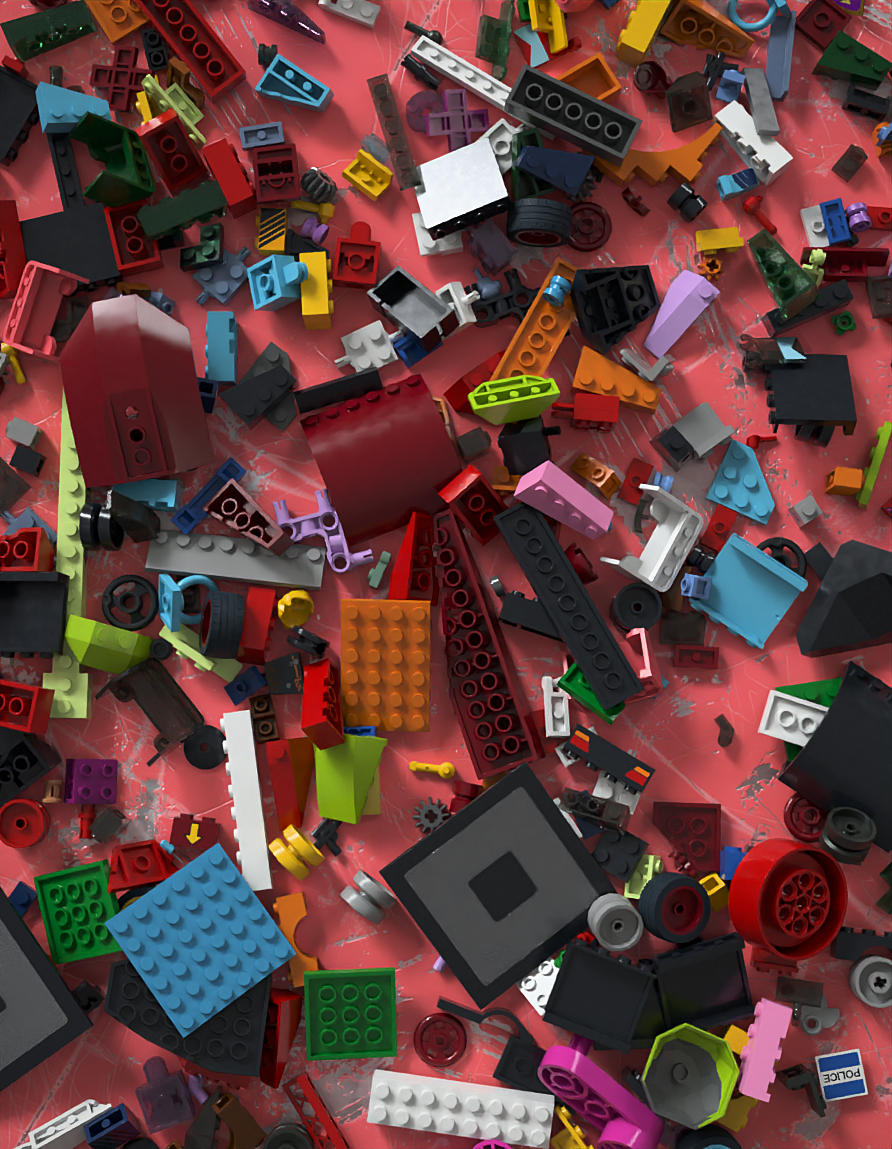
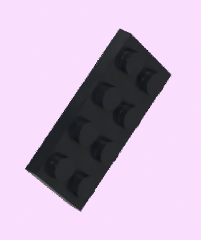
[492,1034,576,1115]

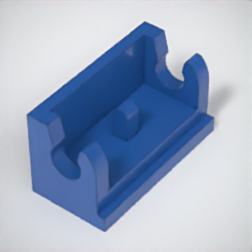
[394,336,443,369]

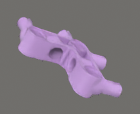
[272,489,374,575]

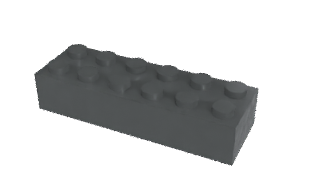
[504,64,642,167]

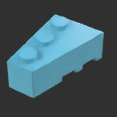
[254,54,334,113]
[35,81,111,133]
[205,311,238,386]
[112,478,183,513]

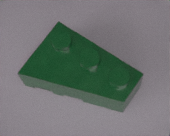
[811,30,892,91]
[511,127,556,202]

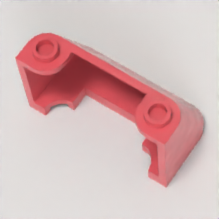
[561,628,664,714]

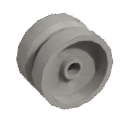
[340,869,398,925]
[587,893,644,952]
[848,954,892,1008]

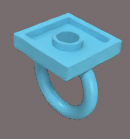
[728,0,791,32]
[158,573,219,632]

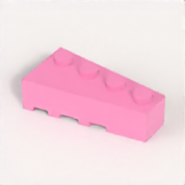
[514,460,614,540]
[735,997,792,1103]

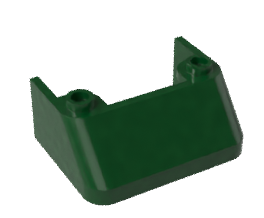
[68,111,156,208]

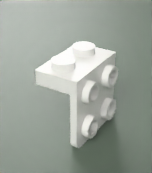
[516,956,559,1015]

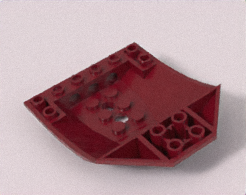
[60,294,215,488]

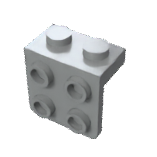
[620,348,676,381]
[673,402,735,461]

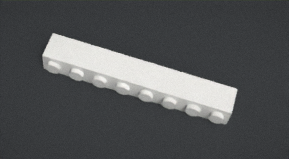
[220,710,274,891]

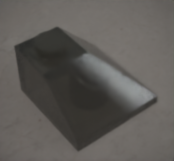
[665,71,713,133]

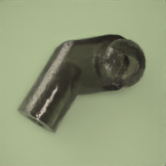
[714,713,734,747]

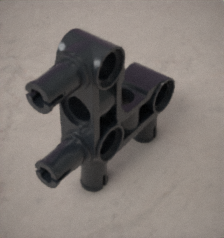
[464,268,570,337]

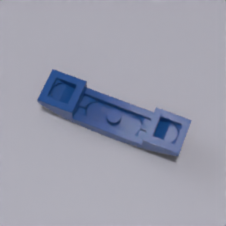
[170,457,247,535]

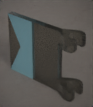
[739,334,807,368]

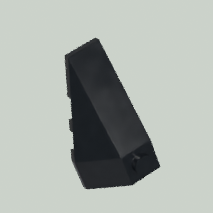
[0,733,61,808]

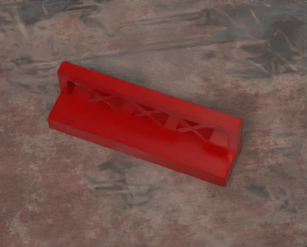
[282,1071,351,1149]

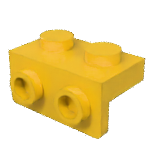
[342,149,394,201]
[695,227,744,255]

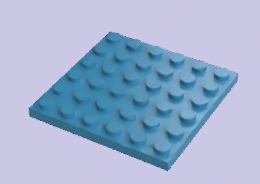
[104,842,297,1038]

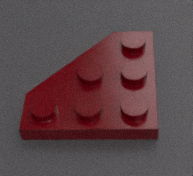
[653,801,721,871]

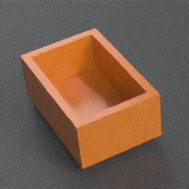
[555,52,622,104]

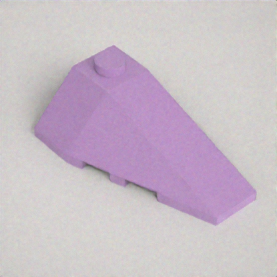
[643,269,720,360]

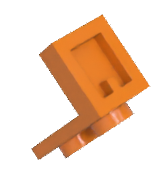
[570,452,622,500]

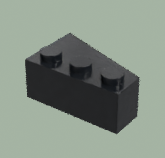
[219,365,299,430]

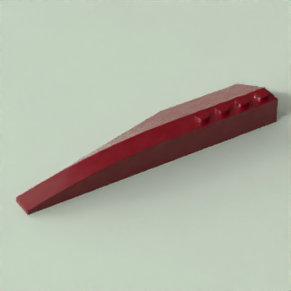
[432,509,546,780]

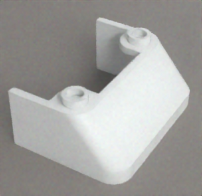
[600,484,703,592]

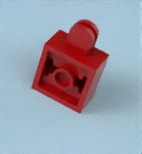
[332,221,381,290]
[550,393,620,434]

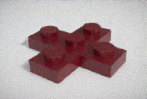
[89,45,155,113]

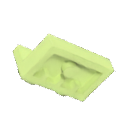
[624,854,663,899]

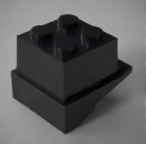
[497,414,561,475]

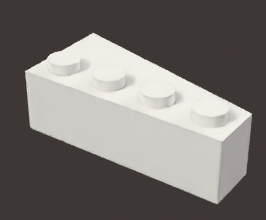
[712,100,793,187]

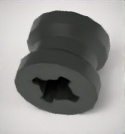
[258,43,278,65]

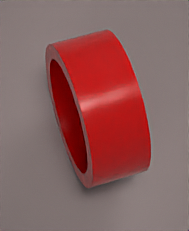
[729,838,848,961]

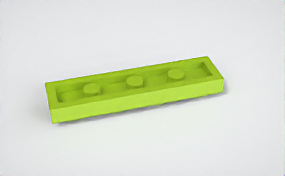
[855,421,892,510]

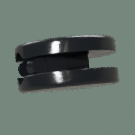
[286,625,330,659]

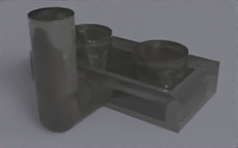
[775,976,823,1027]

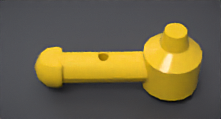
[291,200,335,224]
[1,343,26,384]
[409,761,455,779]

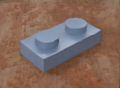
[239,121,285,151]

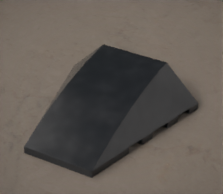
[570,265,661,354]

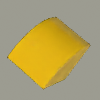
[699,871,729,913]

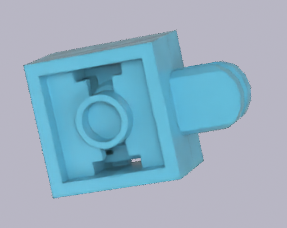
[247,254,308,311]

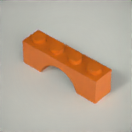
[273,891,320,988]

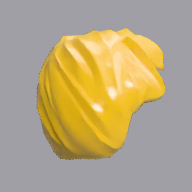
[277,590,315,629]

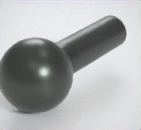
[404,20,443,45]

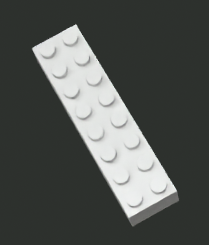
[367,1069,554,1149]

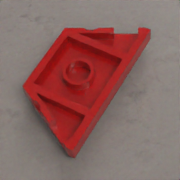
[108,839,179,894]

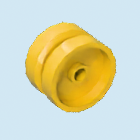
[268,824,325,881]

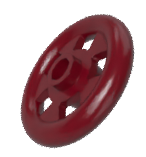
[567,202,612,252]
[783,792,829,843]
[413,1013,467,1068]

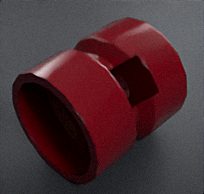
[449,780,483,813]

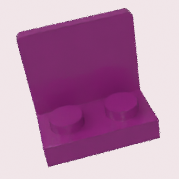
[64,759,118,804]

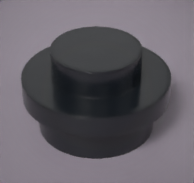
[150,638,172,661]

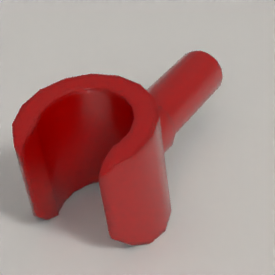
[746,435,777,449]

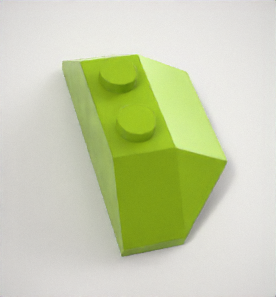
[468,375,560,425]
[64,614,155,676]

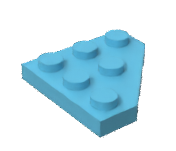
[705,439,775,526]

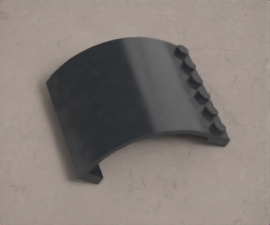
[778,661,892,853]

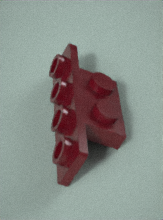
[800,247,890,282]

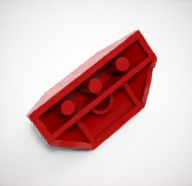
[443,349,507,415]

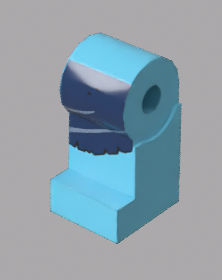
[715,168,760,201]

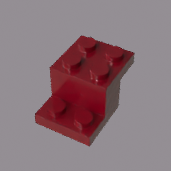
[252,143,301,205]

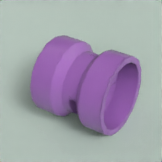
[845,202,872,233]
[300,216,330,246]

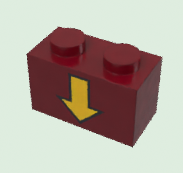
[169,813,221,850]

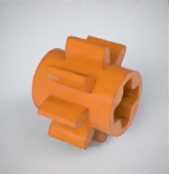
[697,254,725,282]

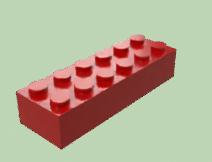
[132,0,246,104]

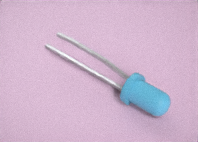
[160,840,192,866]

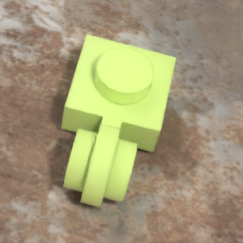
[796,249,826,292]

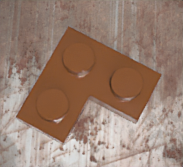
[166,56,205,111]

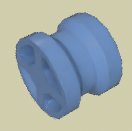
[652,472,674,493]

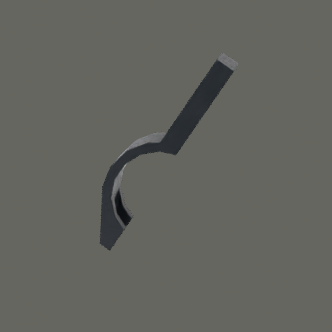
[437,996,534,1045]

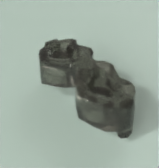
[634,499,650,534]

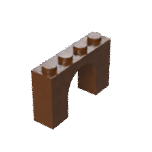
[165,1090,268,1149]

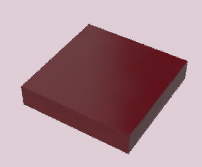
[795,0,852,51]

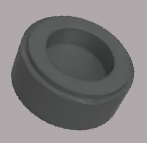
[489,575,506,597]

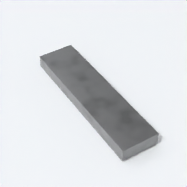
[741,67,780,136]

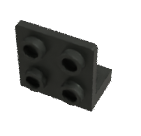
[776,1064,827,1118]

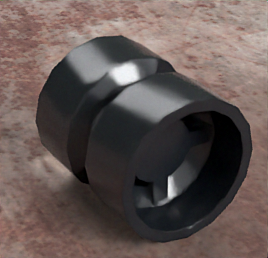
[667,182,708,223]

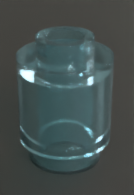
[360,133,393,165]

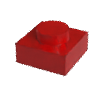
[1,55,29,79]

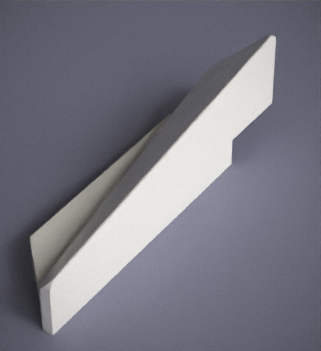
[14,1099,114,1149]

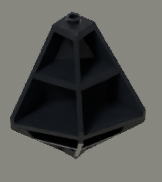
[795,540,892,658]

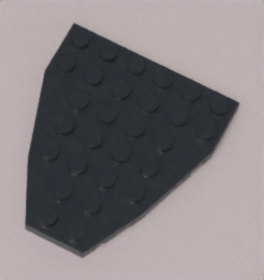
[104,959,272,1077]

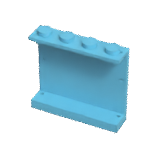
[688,532,808,649]

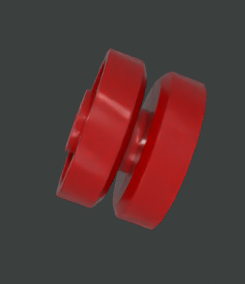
[0,798,51,849]

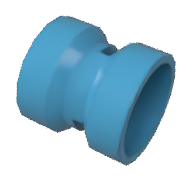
[542,276,572,307]

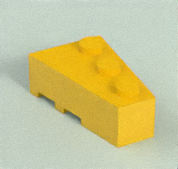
[299,252,334,330]

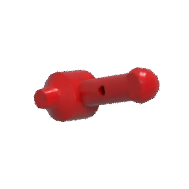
[742,195,777,236]

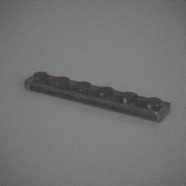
[367,73,421,191]

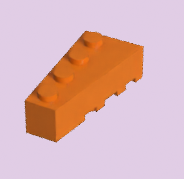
[570,345,662,415]

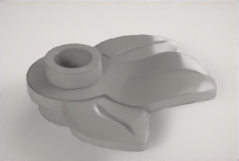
[794,991,840,1036]

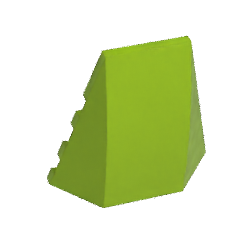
[313,733,389,824]

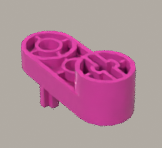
[538,1033,664,1149]

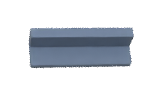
[765,11,796,102]

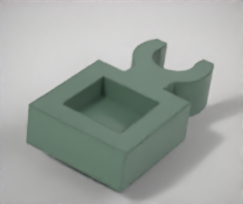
[367,551,392,590]

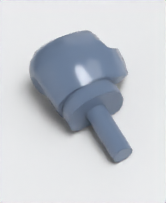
[473,268,502,301]

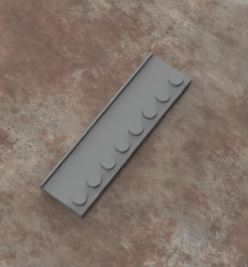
[144,528,326,591]

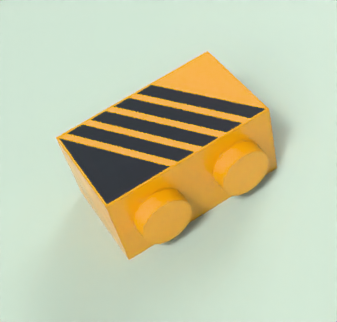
[255,207,288,256]

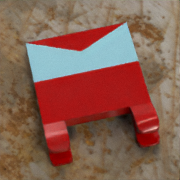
[513,11,582,68]

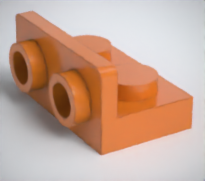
[492,465,524,497]

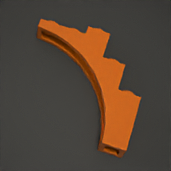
[581,122,723,187]

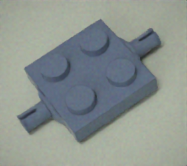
[192,246,251,306]
[1,507,57,567]

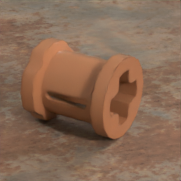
[42,780,63,803]

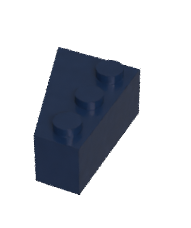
[513,146,595,197]

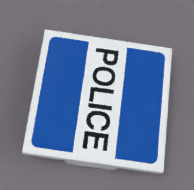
[815,1048,868,1102]

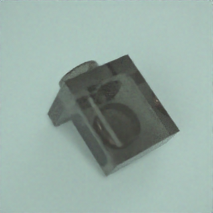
[831,144,868,183]

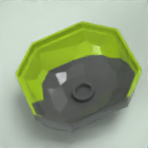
[640,1023,740,1130]

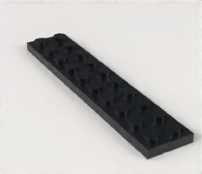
[492,502,644,712]

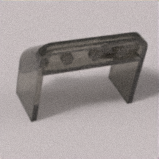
[94,657,205,767]

